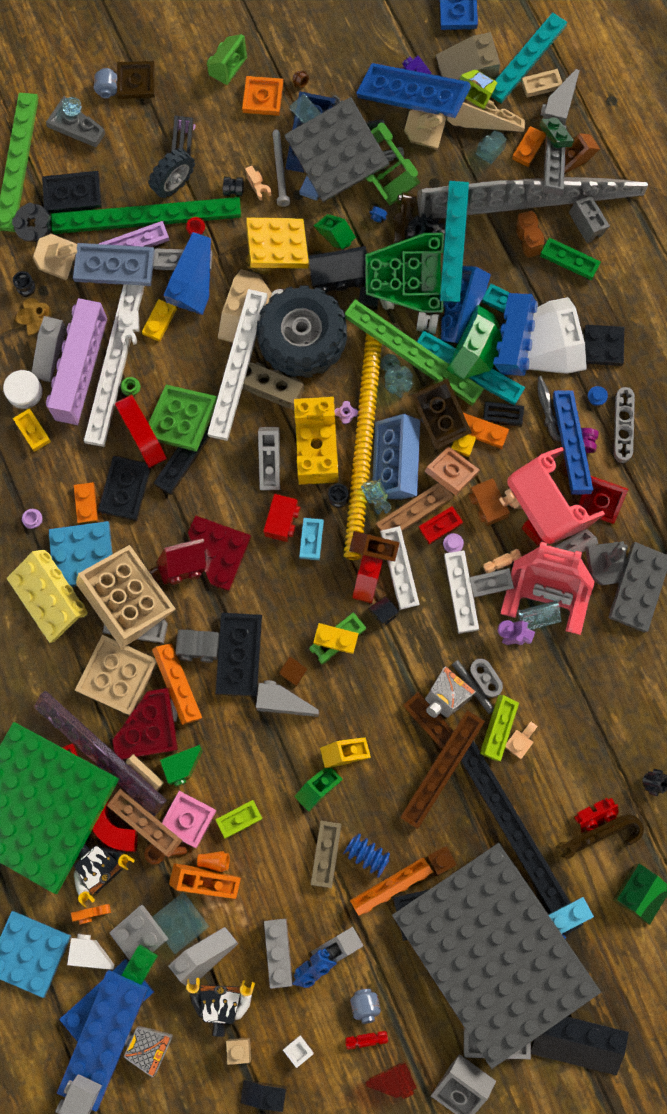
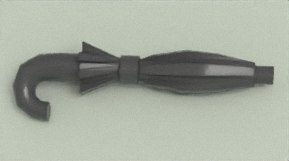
[537,376,561,442]

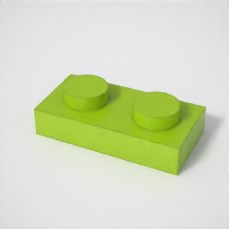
[215,800,263,839]

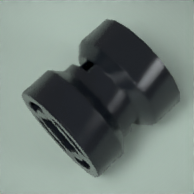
[223,176,244,197]
[13,271,36,297]
[328,483,348,508]

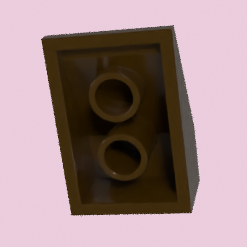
[408,378,472,450]

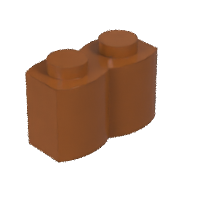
[516,210,544,258]
[468,478,510,526]

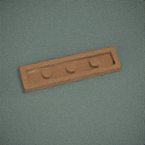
[376,483,453,532]
[107,789,182,857]

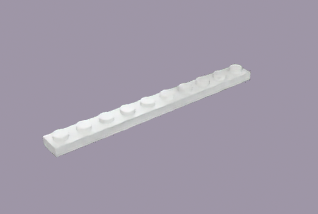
[84,285,145,447]

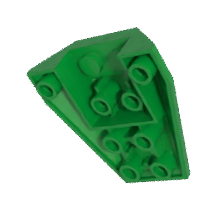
[365,233,444,313]

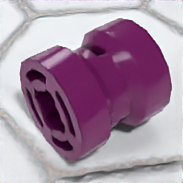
[581,428,599,453]

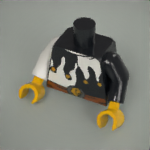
[74,844,135,908]
[186,978,255,1037]

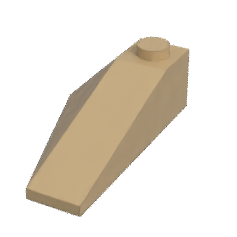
[447,99,525,132]

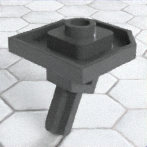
[585,541,628,586]

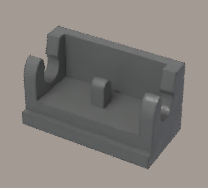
[569,196,610,243]

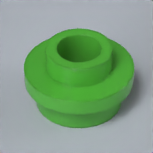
[121,377,141,396]

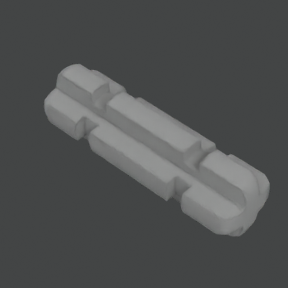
[533,583,573,605]

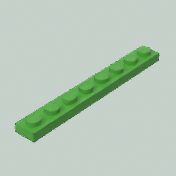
[0,93,39,232]
[344,299,484,406]

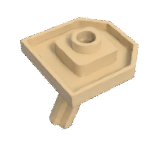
[404,110,446,150]
[33,234,77,280]

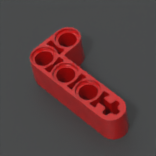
[114,394,167,468]

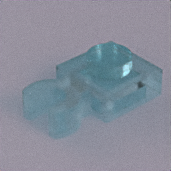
[361,480,391,515]

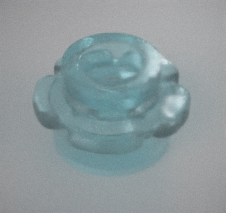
[381,354,400,373]

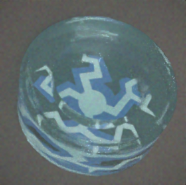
[62,97,82,116]

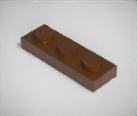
[403,692,454,750]

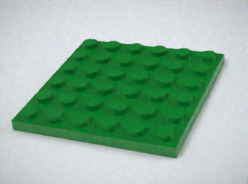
[0,722,119,894]

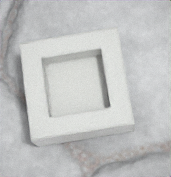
[283,1035,314,1068]

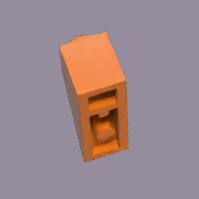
[169,863,241,899]

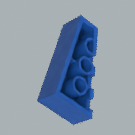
[493,293,538,376]

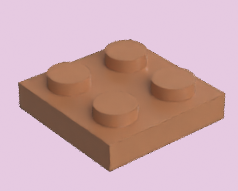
[425,446,480,495]

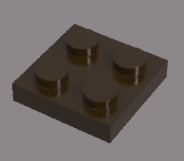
[117,61,155,99]

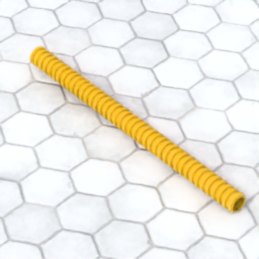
[344,333,382,560]

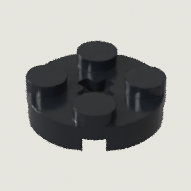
[12,203,51,242]

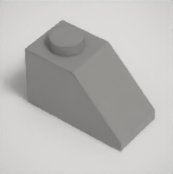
[311,927,363,962]

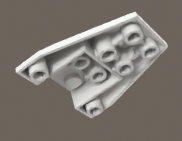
[528,297,586,374]

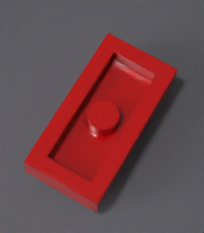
[418,506,463,545]

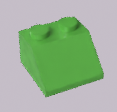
[207,34,247,85]

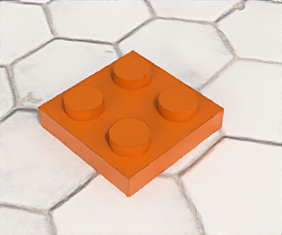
[242,76,283,116]

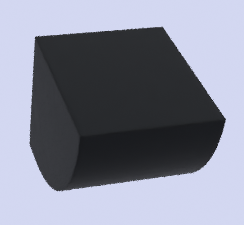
[368,596,399,628]

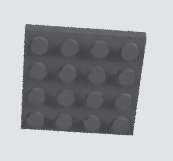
[285,97,389,203]

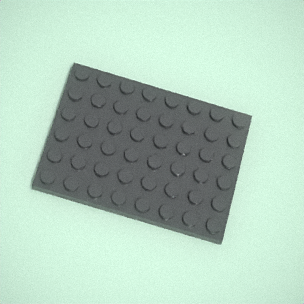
[392,843,601,1069]

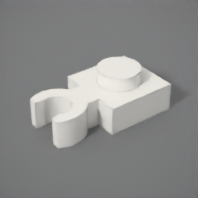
[118,311,139,345]

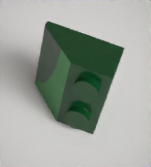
[612,863,667,925]

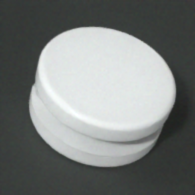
[3,370,42,409]

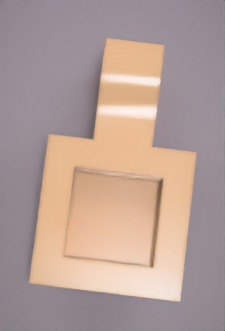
[245,166,271,201]
[499,488,522,509]
[505,722,538,760]

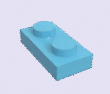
[299,518,324,560]
[549,897,594,934]

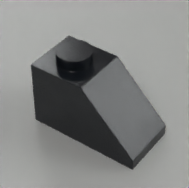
[240,1080,287,1112]

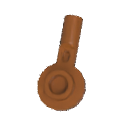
[144,844,187,865]

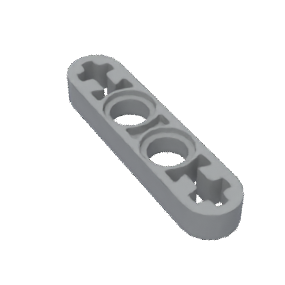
[614,387,635,463]

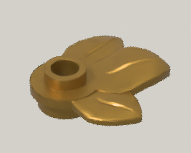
[15,298,51,336]

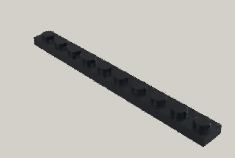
[461,740,584,936]

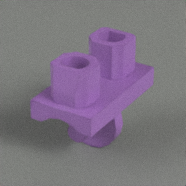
[498,620,535,645]

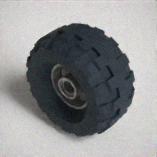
[257,285,347,378]

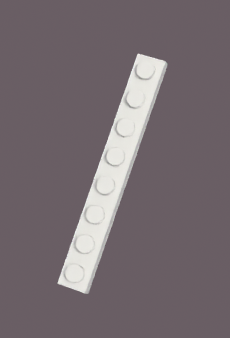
[208,289,268,441]

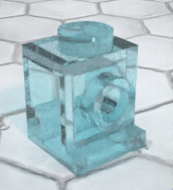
[477,131,507,164]

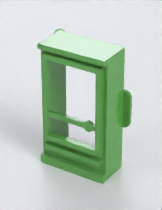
[366,123,420,205]

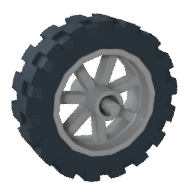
[148,148,195,198]

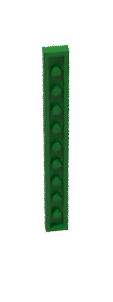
[51,197,241,234]

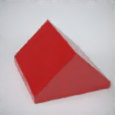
[578,476,628,524]

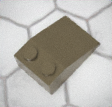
[436,32,500,80]

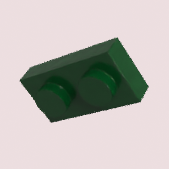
[539,117,574,148]

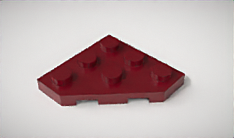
[188,515,252,592]
[113,688,178,760]

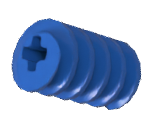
[343,833,390,878]

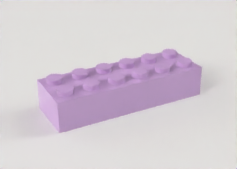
[46,298,107,425]

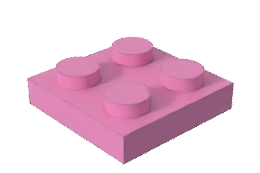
[162,791,217,849]

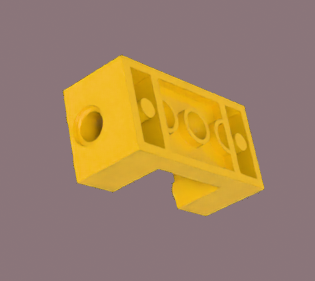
[294,397,339,485]

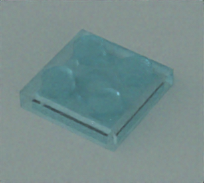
[152,892,210,954]

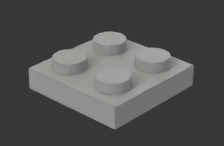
[110,905,168,960]

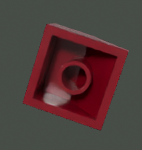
[156,538,206,585]

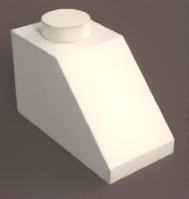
[67,934,114,969]

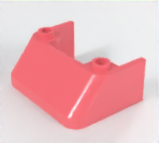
[507,447,605,544]

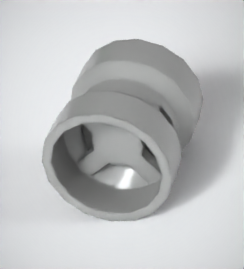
[416,312,439,334]

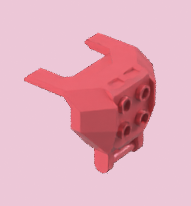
[501,542,594,635]

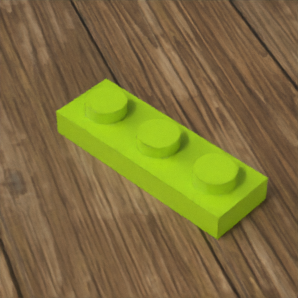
[480,695,519,761]

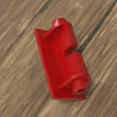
[574,798,619,833]

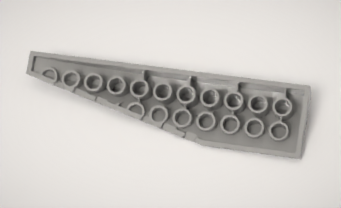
[417,177,648,219]

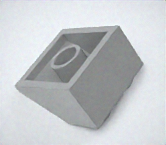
[431,1054,496,1114]

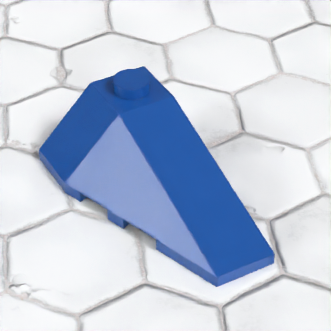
[164,232,211,315]

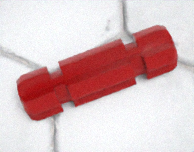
[345,1031,388,1050]

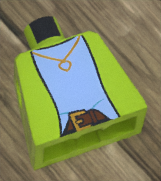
[459,70,497,110]

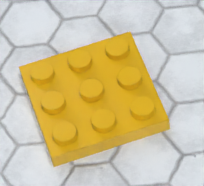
[246,218,309,269]

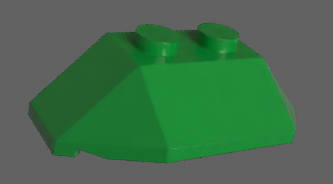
[446,305,502,380]

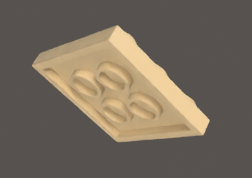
[75,635,157,716]

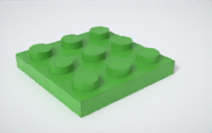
[149,385,218,452]

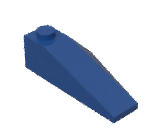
[441,266,491,343]

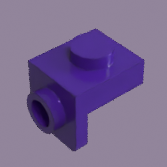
[400,55,432,74]

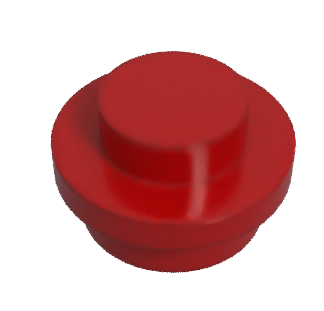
[186,217,205,235]

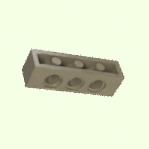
[222,362,304,410]

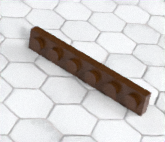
[400,710,485,829]

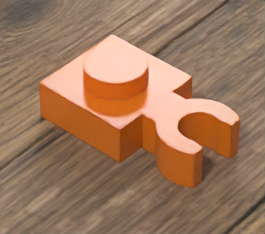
[71,904,111,925]

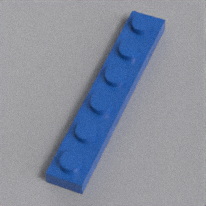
[552,391,593,494]

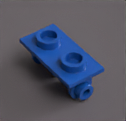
[292,949,337,988]

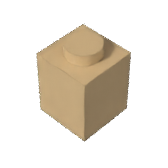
[226,1038,251,1065]

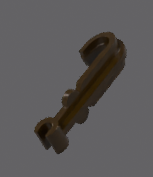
[393,192,416,244]
[556,814,644,859]

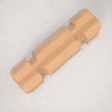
[483,549,522,573]

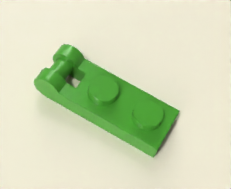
[309,612,366,665]

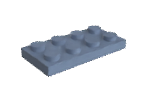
[73,243,155,286]

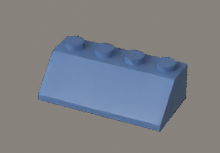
[372,414,420,499]

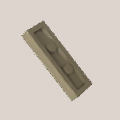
[311,821,341,888]

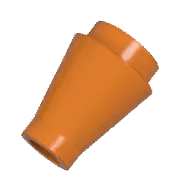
[197,851,230,873]

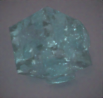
[384,364,413,398]

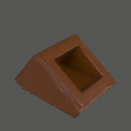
[279,657,308,687]

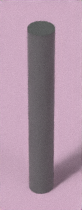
[452,660,494,714]

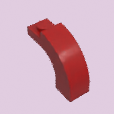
[92,799,139,852]

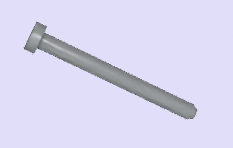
[273,130,290,207]

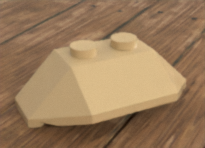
[218,269,272,343]

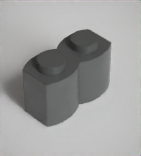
[175,630,220,663]

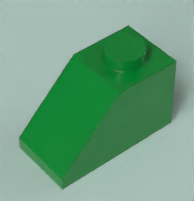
[313,214,356,249]
[160,745,203,787]
[294,767,343,812]

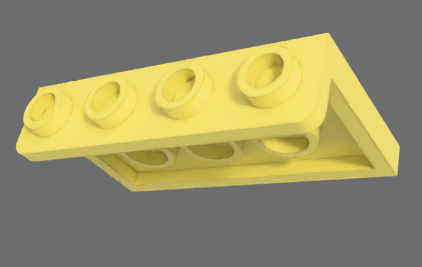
[7,550,88,643]

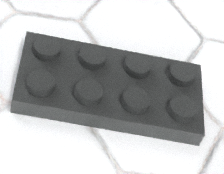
[608,542,667,633]

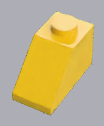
[320,737,371,768]

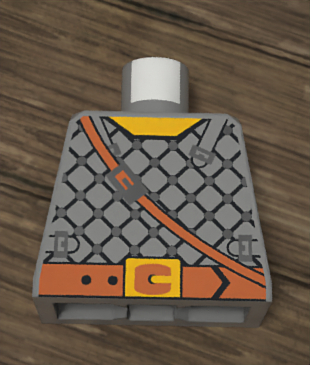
[425,666,476,718]
[124,1026,173,1077]

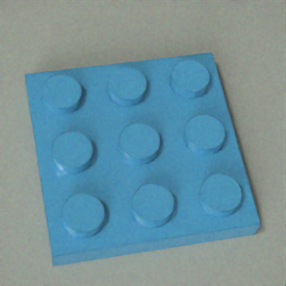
[49,521,113,587]
[0,911,72,998]

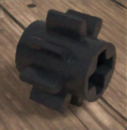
[642,769,667,796]

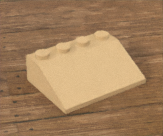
[76,545,175,648]

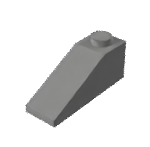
[540,69,580,125]
[32,316,67,382]
[258,427,280,490]
[256,680,319,717]
[169,927,238,986]

